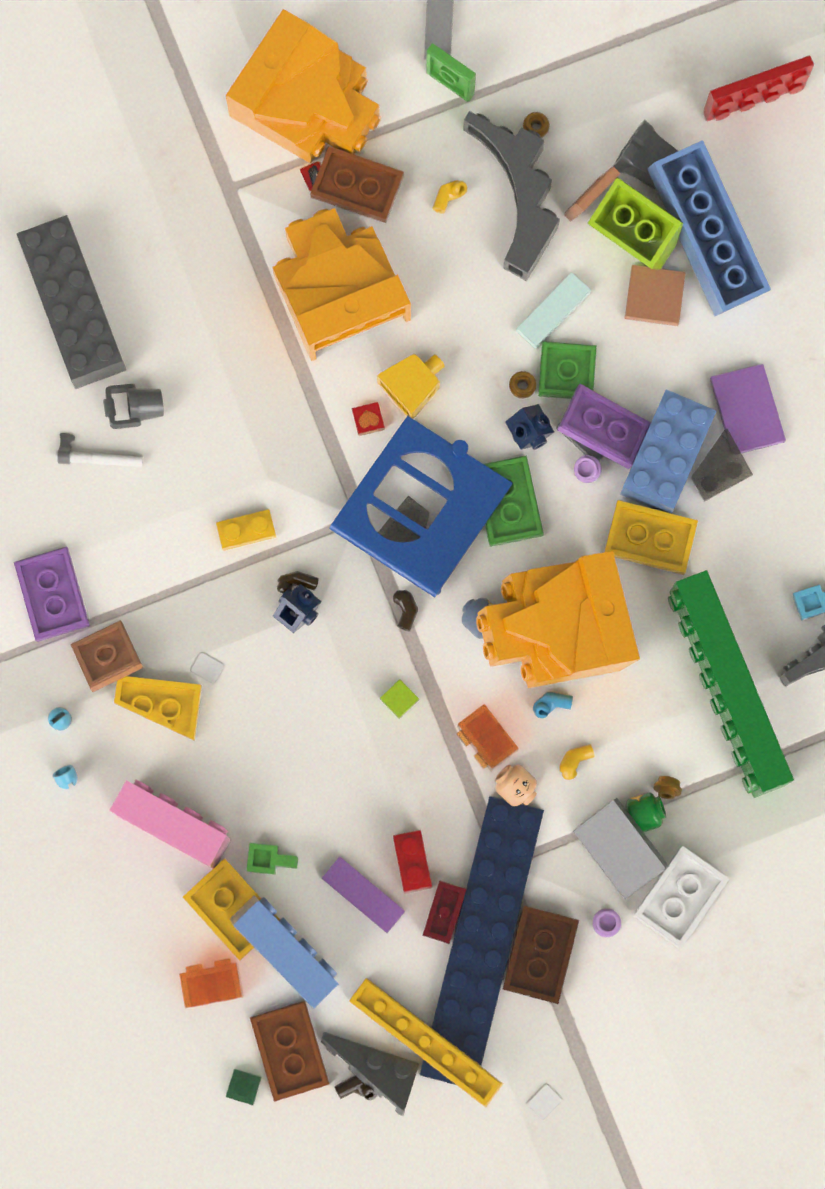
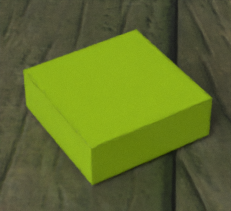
[380,679,419,719]

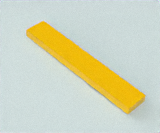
[349,978,504,1107]

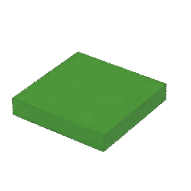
[426,43,476,102]
[538,341,596,399]

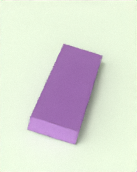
[322,857,405,933]

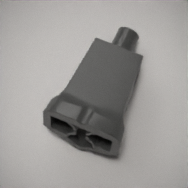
[612,120,678,191]

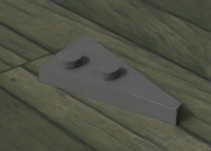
[321,1032,419,1116]

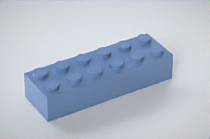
[647,140,771,316]

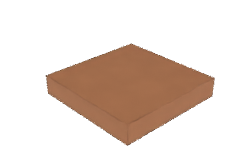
[564,167,620,222]
[624,265,686,326]
[70,620,143,692]

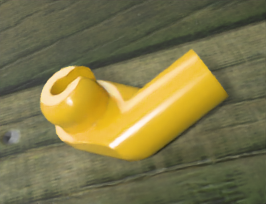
[432,180,468,214]
[559,744,595,780]

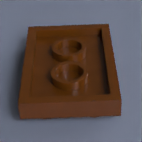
[502,906,579,1004]

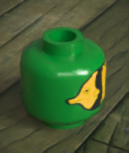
[626,792,666,832]

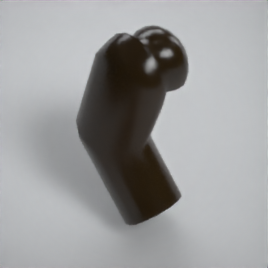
[277,571,319,593]

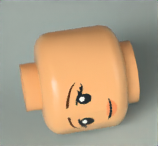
[495,765,537,807]

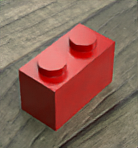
[393,830,432,894]

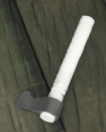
[55,433,143,467]

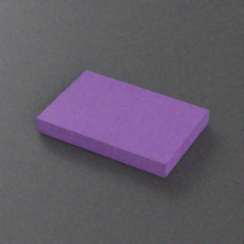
[710,364,786,456]
[557,384,651,469]
[14,547,90,642]

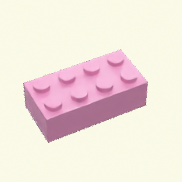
[109,780,231,868]

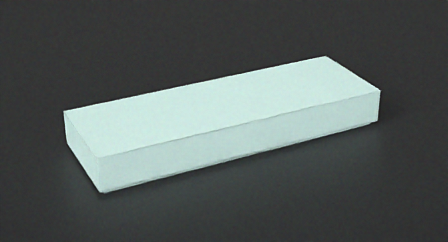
[516,272,591,349]

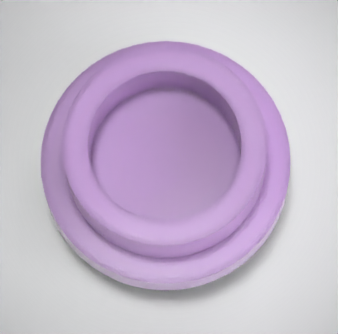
[574,455,602,483]
[592,909,621,937]

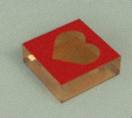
[352,402,385,436]

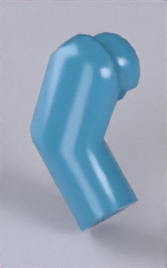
[533,692,573,718]

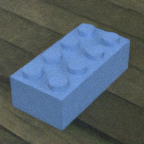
[620,389,717,514]
[230,895,339,1009]

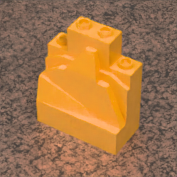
[226,9,381,164]
[272,208,411,361]
[476,551,640,688]

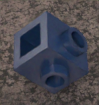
[505,404,554,450]
[273,584,322,633]

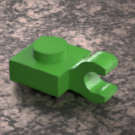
[246,843,298,875]

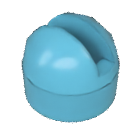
[48,707,72,731]
[53,765,78,789]

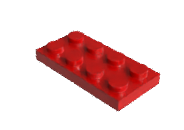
[703,55,814,121]

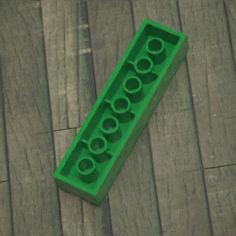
[668,570,794,798]

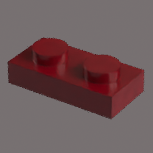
[422,880,466,944]

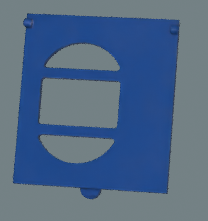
[329,415,513,598]

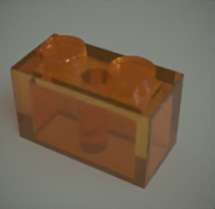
[456,704,519,771]
[179,958,244,1008]

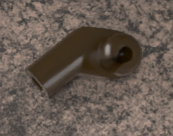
[393,590,418,632]
[334,1075,377,1100]

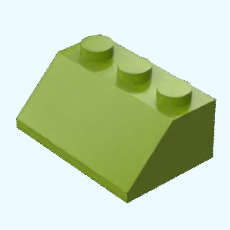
[587,177,683,269]

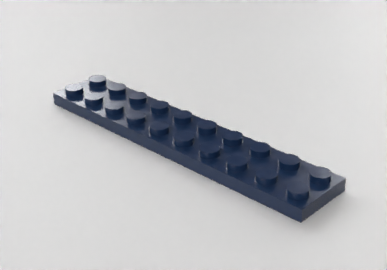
[420,796,544,1085]

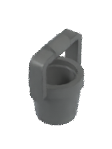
[103,384,164,429]

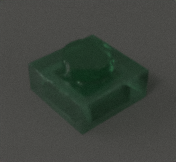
[226,1069,262,1105]

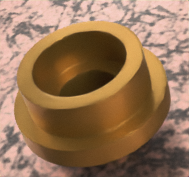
[523,112,550,137]
[509,371,537,399]
[653,776,682,799]

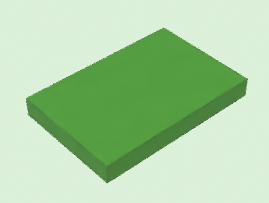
[484,456,544,547]

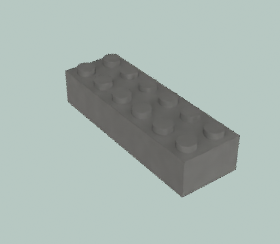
[16,215,126,389]

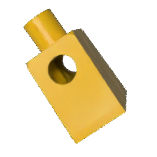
[377,354,445,419]

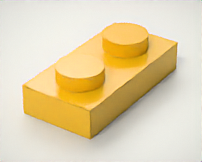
[216,509,276,551]

